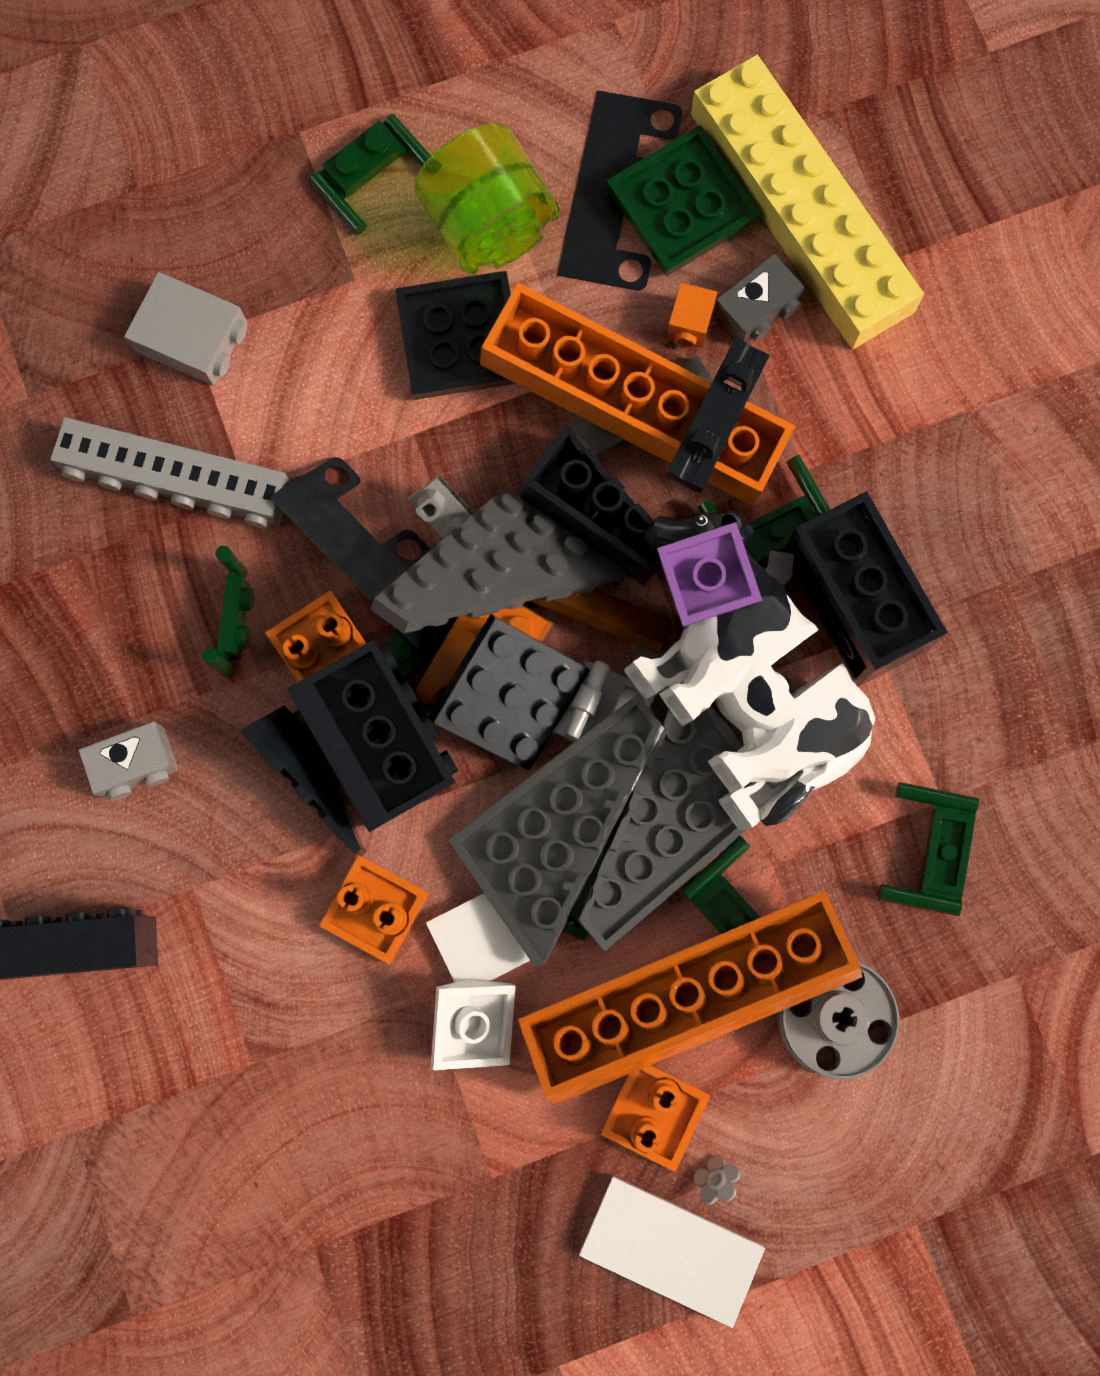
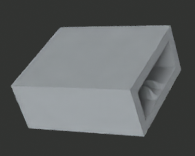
[124,271,247,386]

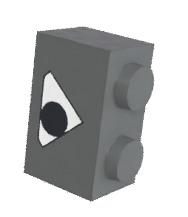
[713,254,804,343]

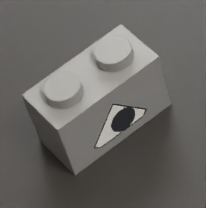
[79,722,179,801]

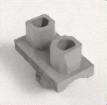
[408,474,474,540]

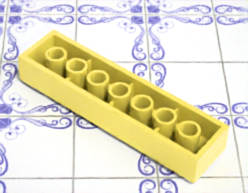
[691,54,924,350]

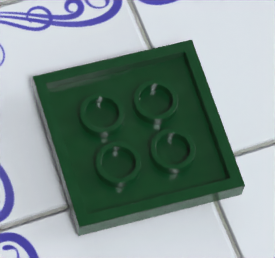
[606,124,762,277]

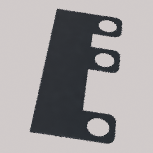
[558,90,682,291]
[270,457,459,648]

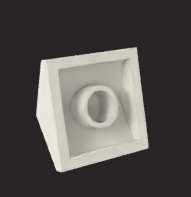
[431,980,516,1070]

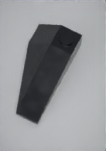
[241,705,366,856]

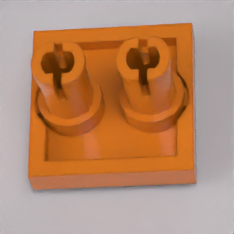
[265,590,367,682]
[319,855,430,965]
[600,1065,710,1172]

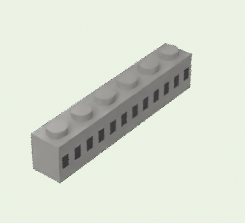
[50,417,291,529]

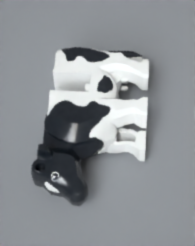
[624,510,875,831]

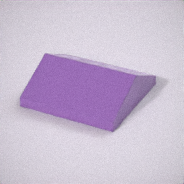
[657,522,762,627]

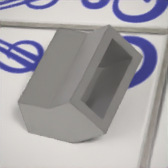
[763,551,795,589]

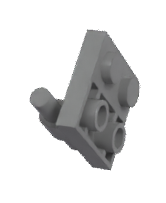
[553,660,656,742]

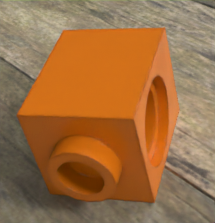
[667,282,718,348]

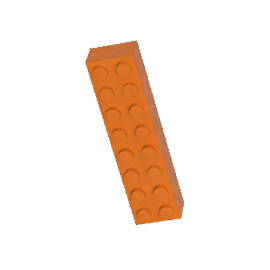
[480,283,795,506]
[518,891,862,1104]

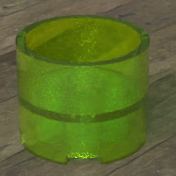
[414,123,559,274]

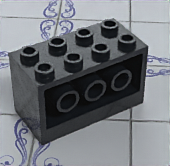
[783,491,948,687]
[287,640,458,832]

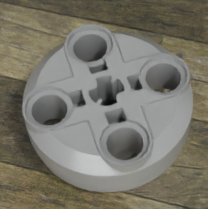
[777,962,899,1079]

